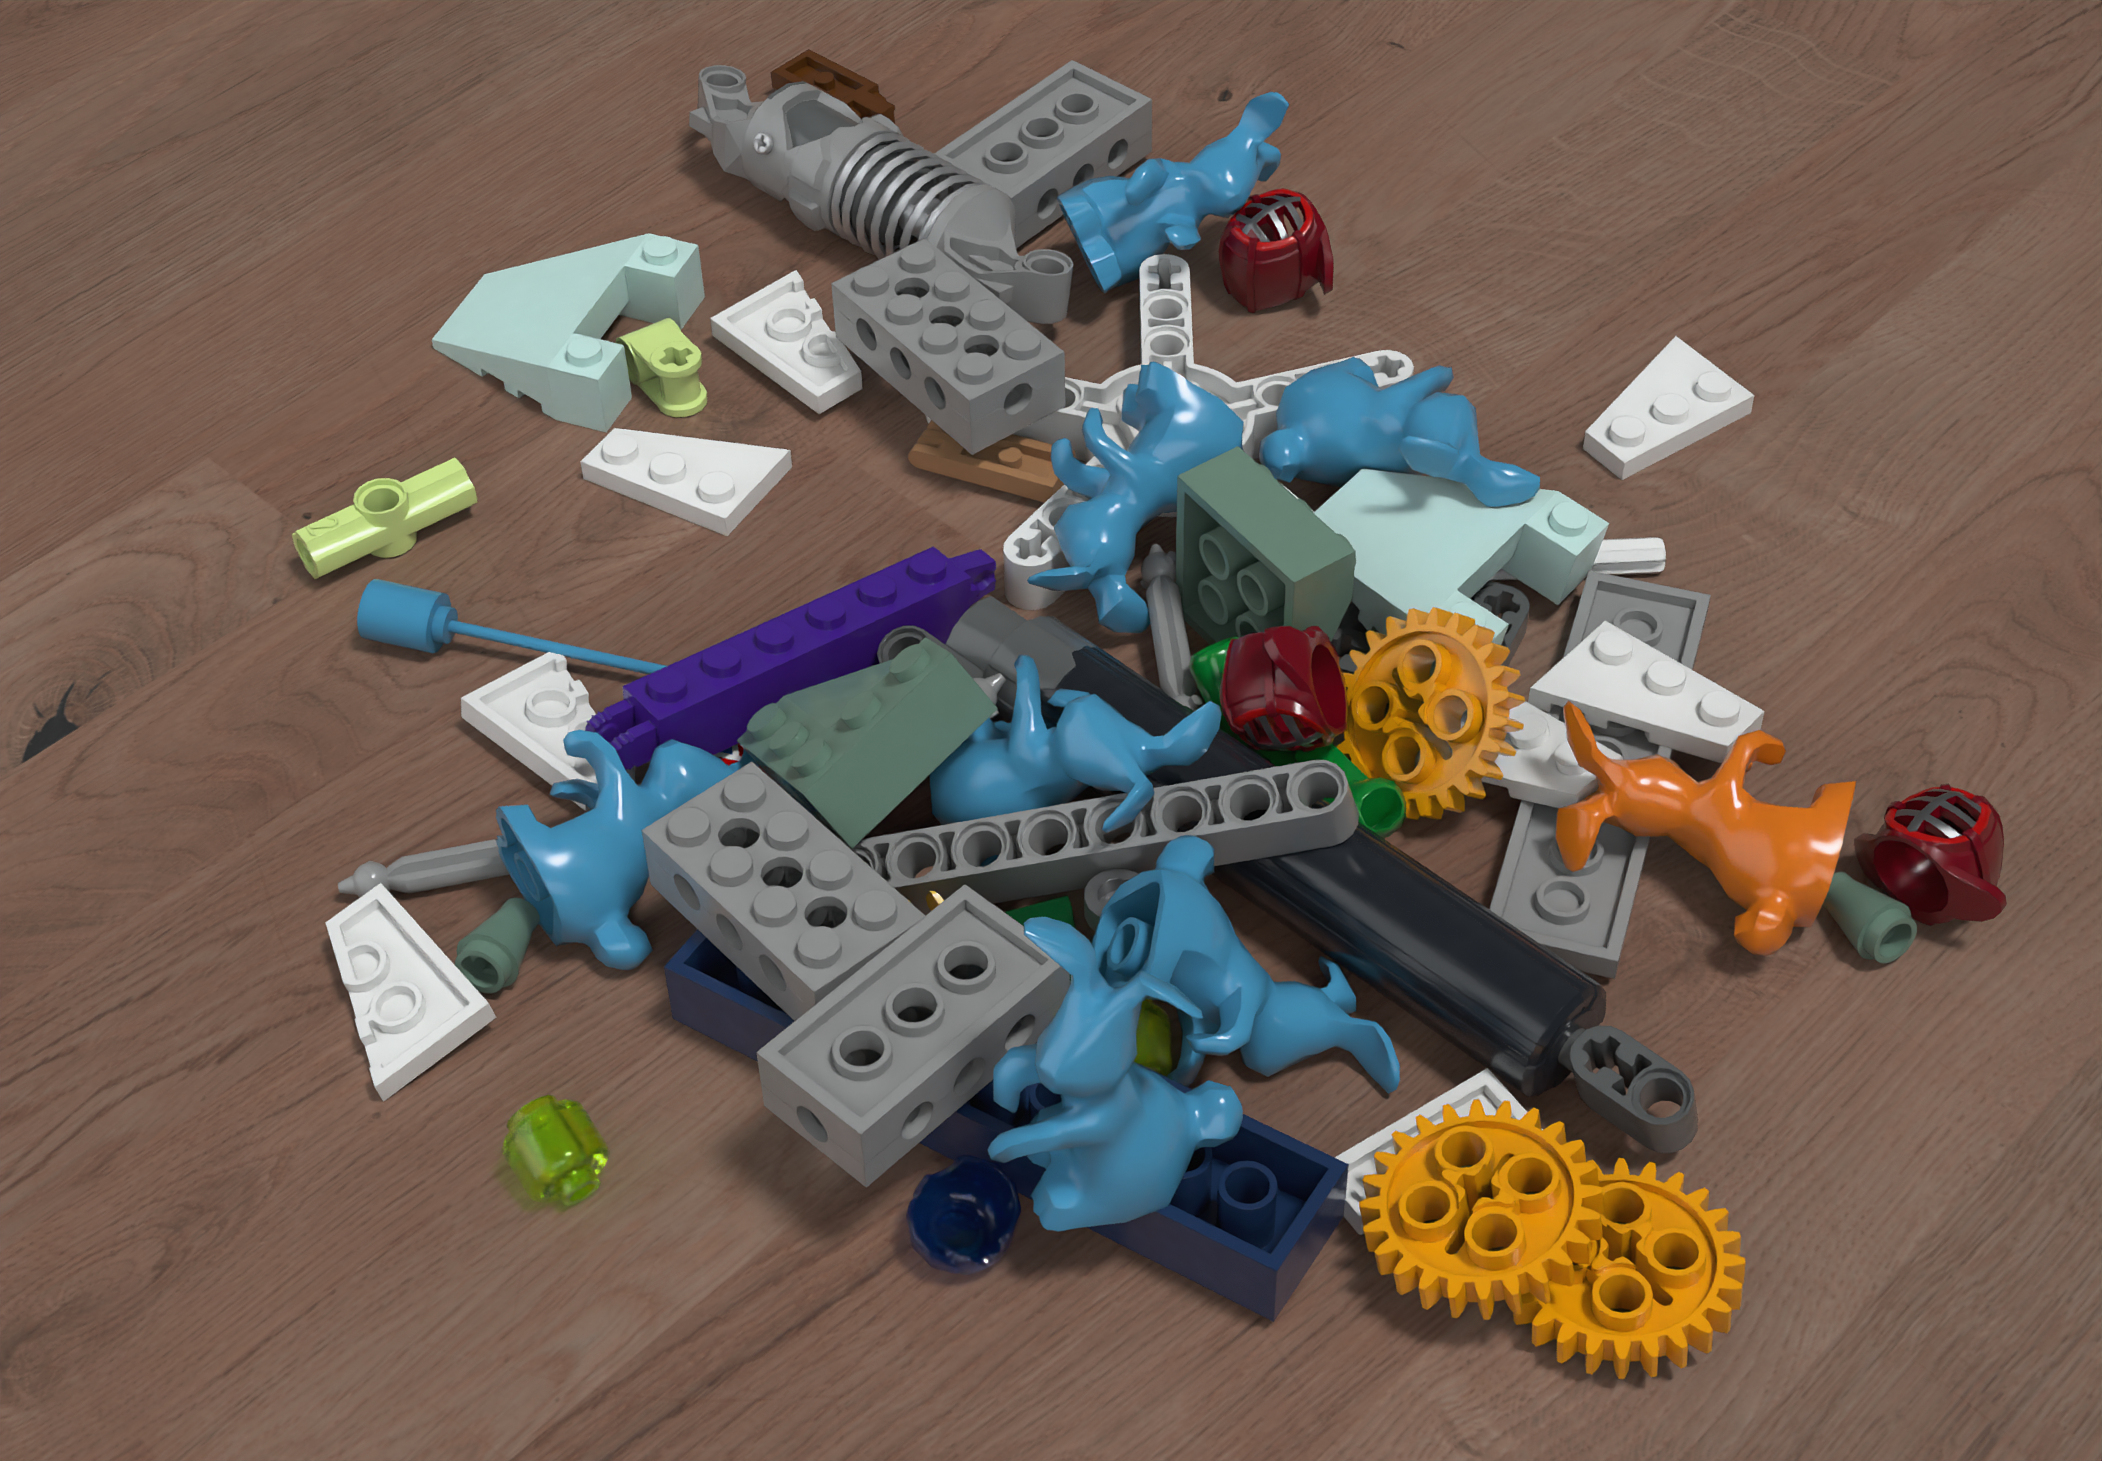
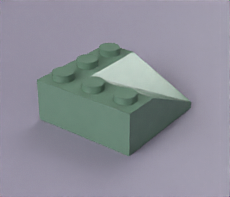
[1176,446,1356,645]
[736,637,998,849]

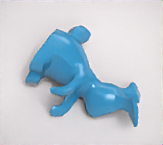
[1056,92,1289,293]
[1259,357,1540,507]
[1027,362,1244,633]
[929,655,1221,867]
[495,730,781,970]
[1092,835,1400,1094]
[988,917,1243,1232]

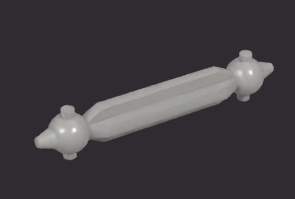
[1140,544,1202,711]
[338,839,509,897]

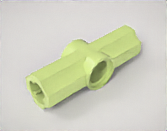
[292,458,477,579]

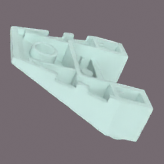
[432,233,705,433]
[1314,469,1609,677]

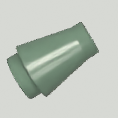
[1822,872,1917,963]
[455,898,540,993]

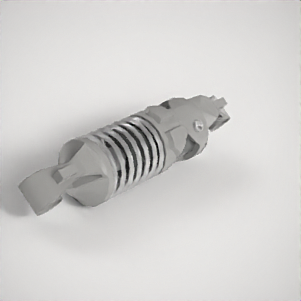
[689,65,1073,324]

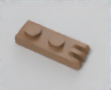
[908,420,1076,502]

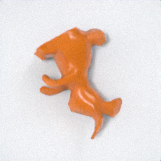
[1555,701,1856,956]

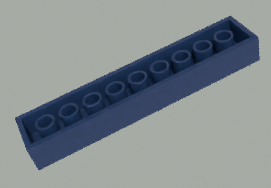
[664,929,1349,1322]

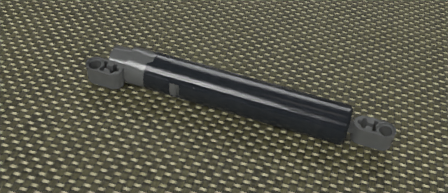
[877,596,1698,1153]

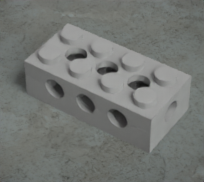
[932,60,1152,248]
[831,238,1066,455]
[641,762,925,1021]
[756,884,1070,1188]

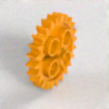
[1336,607,1525,820]
[1359,1099,1605,1320]
[1500,1158,1746,1379]

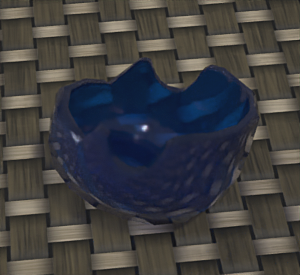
[906,1155,1021,1275]

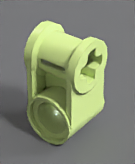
[615,318,708,417]

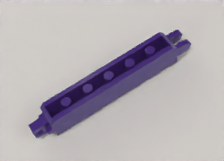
[585,546,996,770]

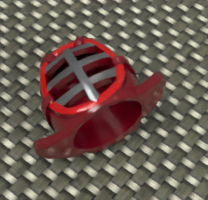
[1218,188,1334,313]
[1220,626,1348,753]
[1854,783,2007,926]

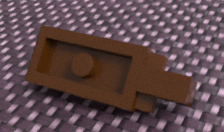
[770,49,895,124]

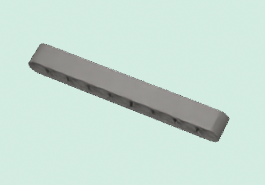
[843,760,1359,915]

